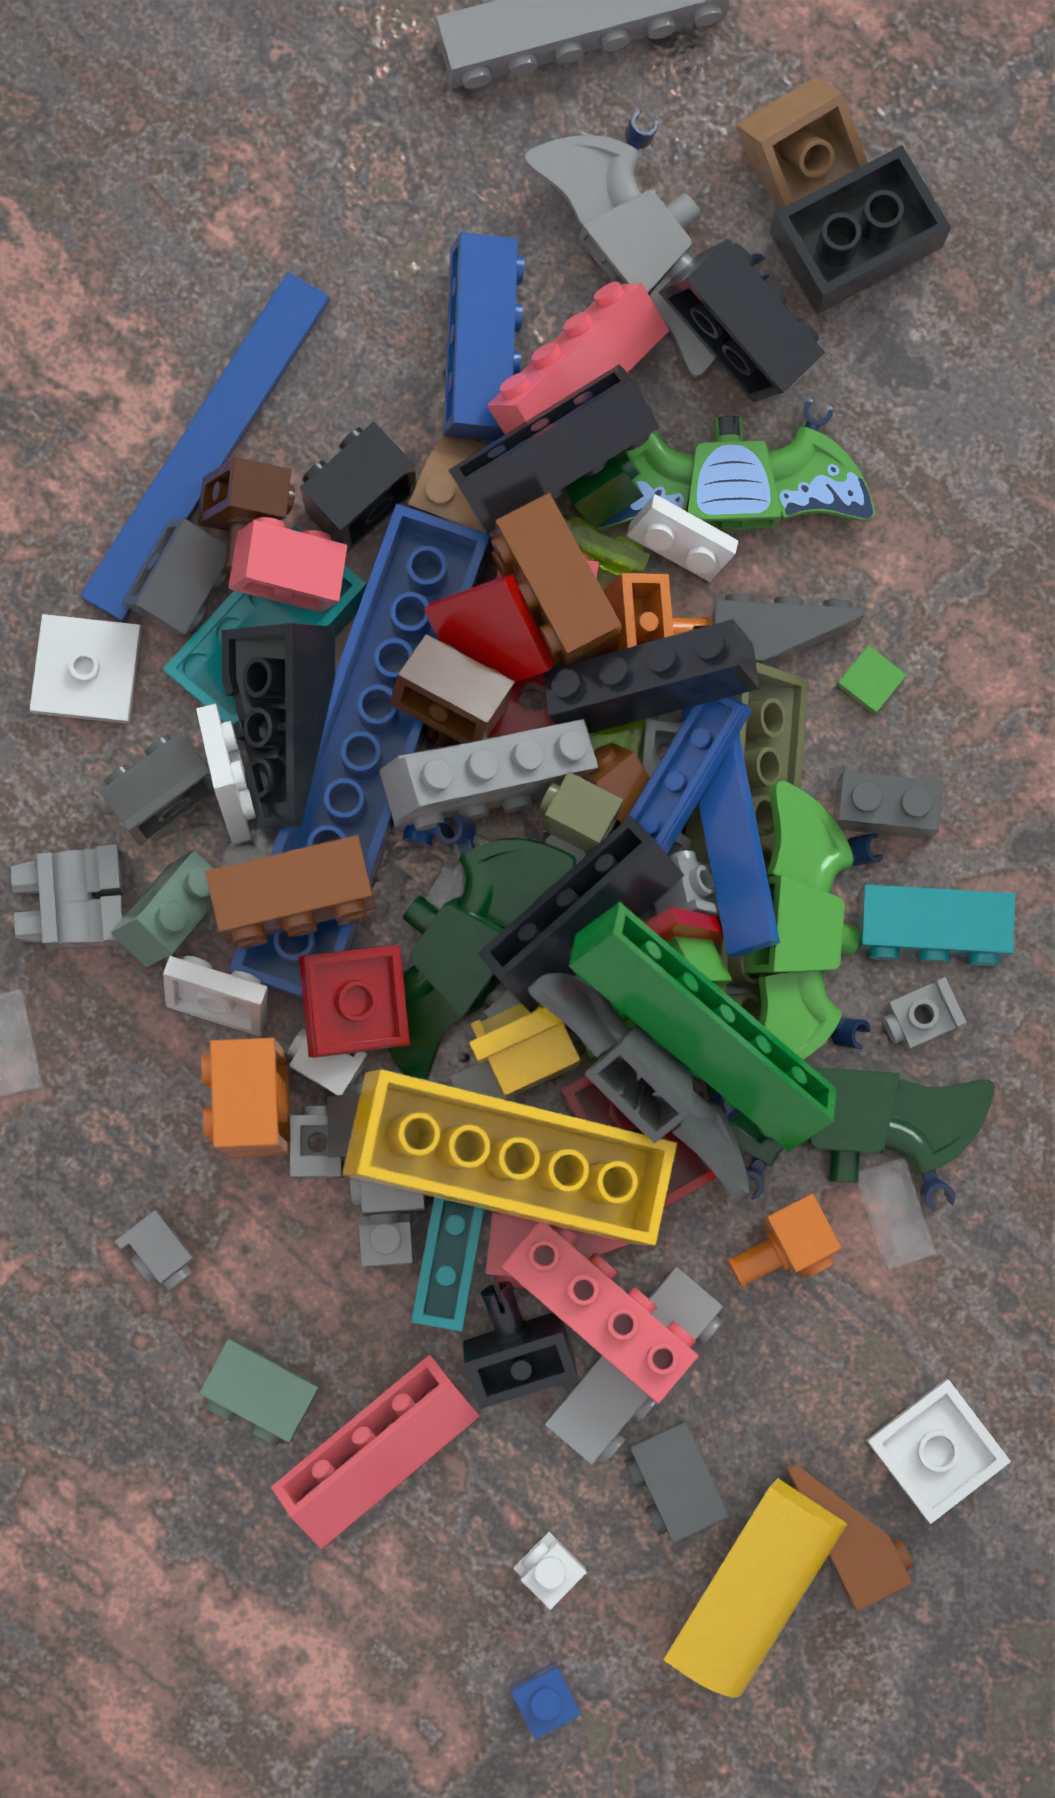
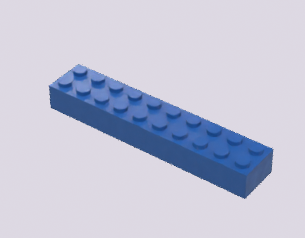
[229,503,490,1001]

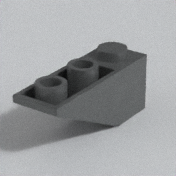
[712,593,865,666]

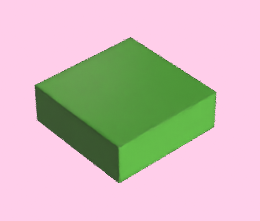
[836,645,907,716]

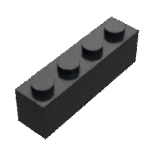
[448,364,660,534]
[544,619,759,734]
[477,816,685,1013]

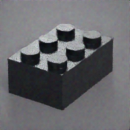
[770,145,951,314]
[658,239,825,402]

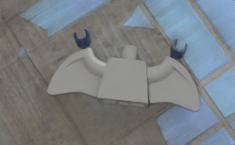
[524,110,770,378]

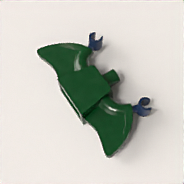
[387,814,577,1080]
[704,1067,995,1211]

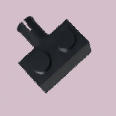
[463,1281,578,1409]

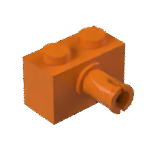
[603,573,712,653]
[727,1193,842,1288]

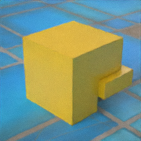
[469,1003,580,1100]

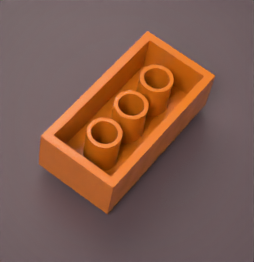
[201,1038,290,1158]

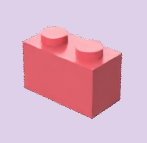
[228,517,347,613]

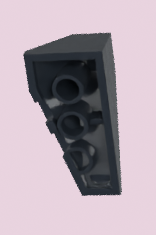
[221,623,335,828]

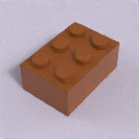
[491,493,622,666]
[205,835,376,949]

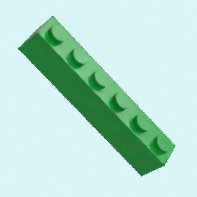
[569,902,837,1152]

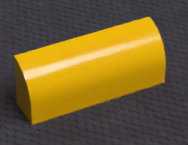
[663,1478,848,1697]

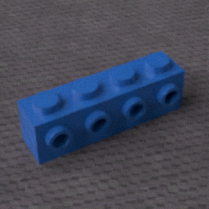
[443,232,525,441]

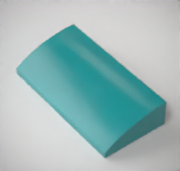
[163,524,367,741]

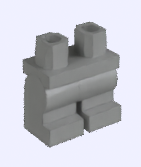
[11,844,125,949]

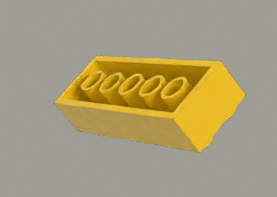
[342,1069,677,1245]

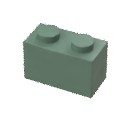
[111,850,213,968]
[199,1338,321,1446]

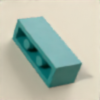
[857,885,1015,966]
[411,1197,485,1332]

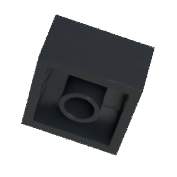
[300,422,417,554]

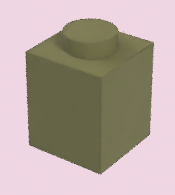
[539,772,623,853]

